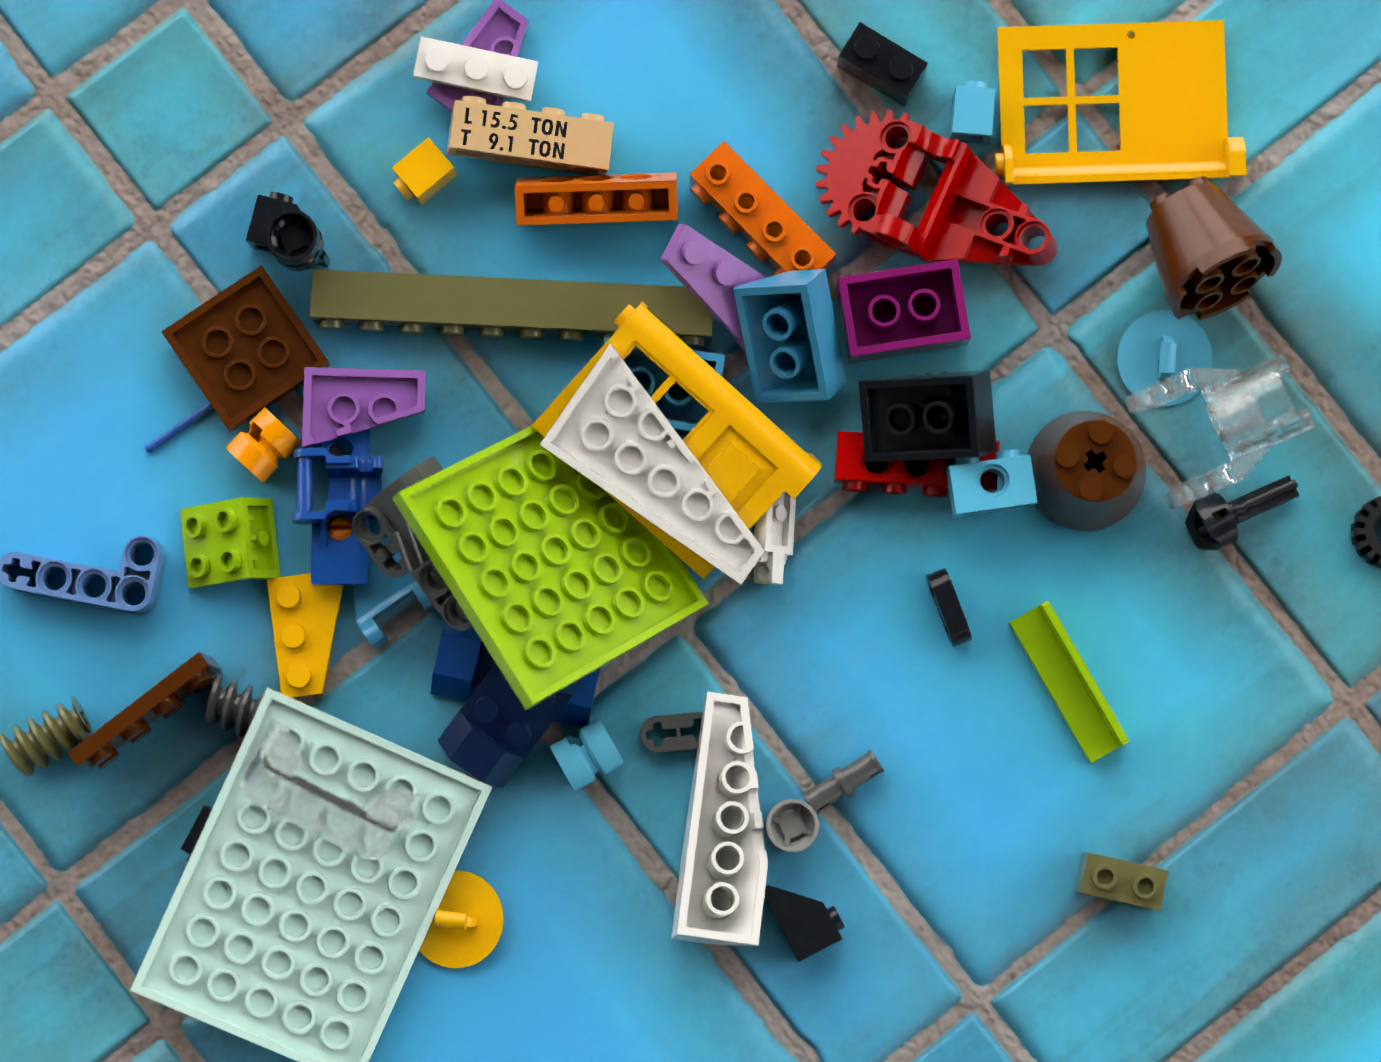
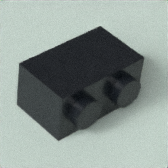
[837,22,928,107]

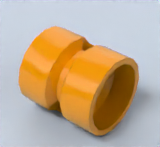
[225,407,302,484]

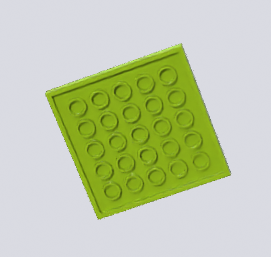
[392,426,709,710]

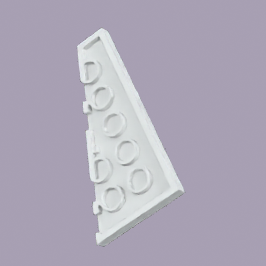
[540,343,765,584]

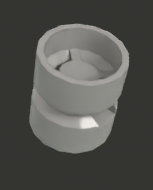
[765,799,819,852]

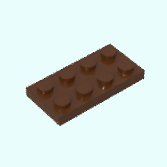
[67,652,221,769]

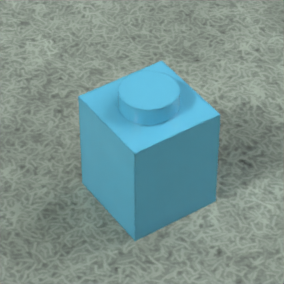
[949,80,996,144]

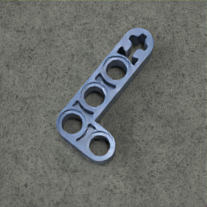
[0,536,166,614]

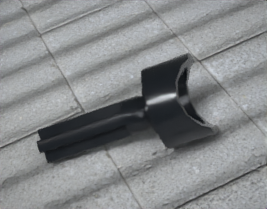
[1185,475,1300,550]

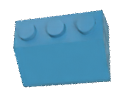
[733,269,847,403]

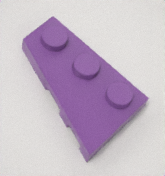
[426,0,529,113]
[302,367,426,448]

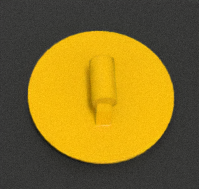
[419,870,504,968]

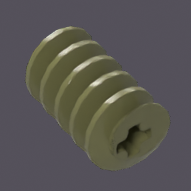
[0,696,92,776]

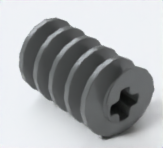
[204,674,265,737]

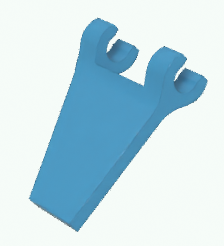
[352,518,435,649]

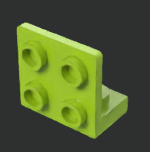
[180,497,281,588]

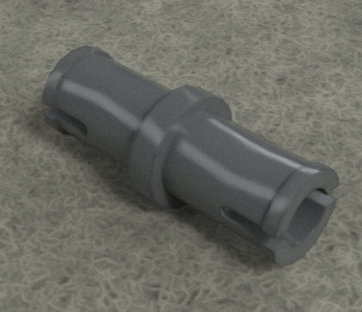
[803,749,884,814]

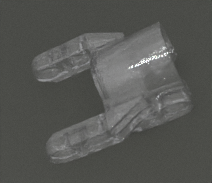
[1124,354,1315,510]

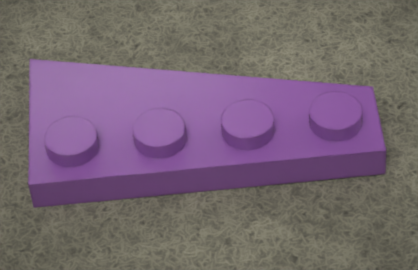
[660,224,767,351]

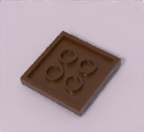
[161,265,330,432]

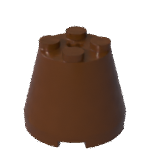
[1146,176,1282,320]
[1027,411,1146,532]

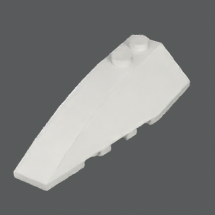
[671,692,768,946]

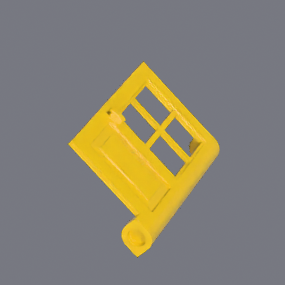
[994,20,1247,185]
[531,302,822,579]

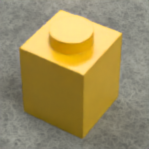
[392,137,457,205]

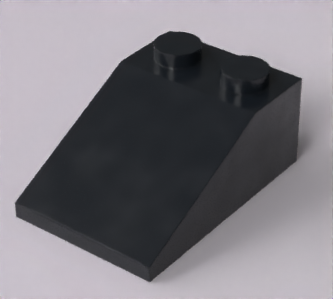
[858,370,996,462]

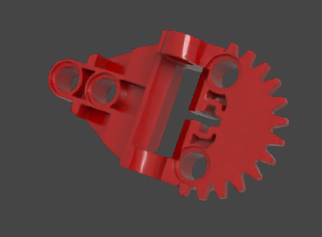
[815,110,1058,266]

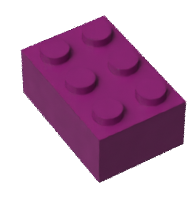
[836,259,971,364]

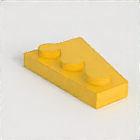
[267,573,344,698]

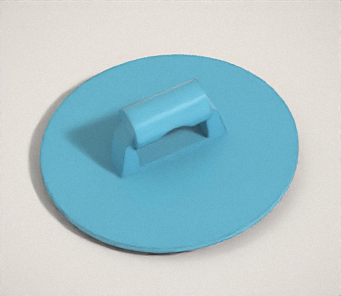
[1117,310,1212,406]

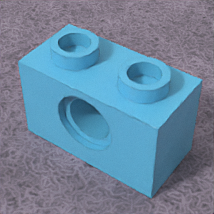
[946,449,1038,518]

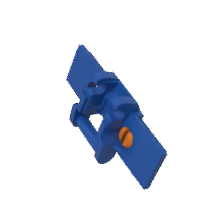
[292,429,384,586]

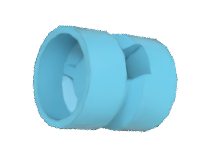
[550,718,625,792]

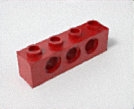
[834,431,1000,497]

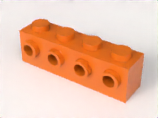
[690,141,836,275]

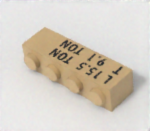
[446,96,614,175]

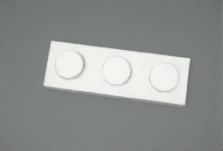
[412,36,538,103]

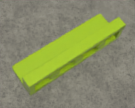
[1009,600,1130,763]

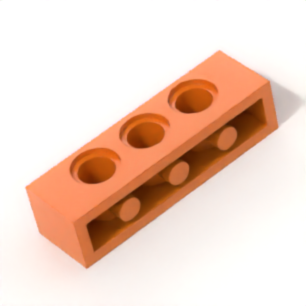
[515,172,679,226]

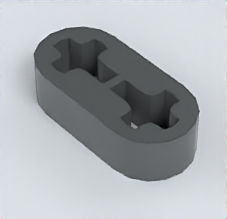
[640,712,703,753]

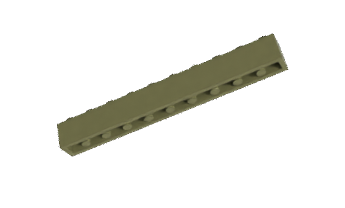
[309,269,713,348]

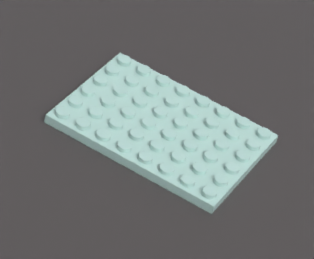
[130,687,492,1062]

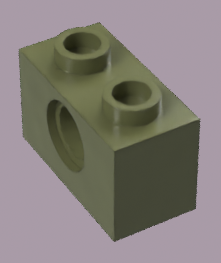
[1074,852,1169,911]

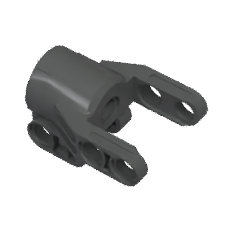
[352,455,472,631]

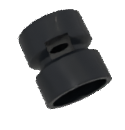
[265,209,324,271]

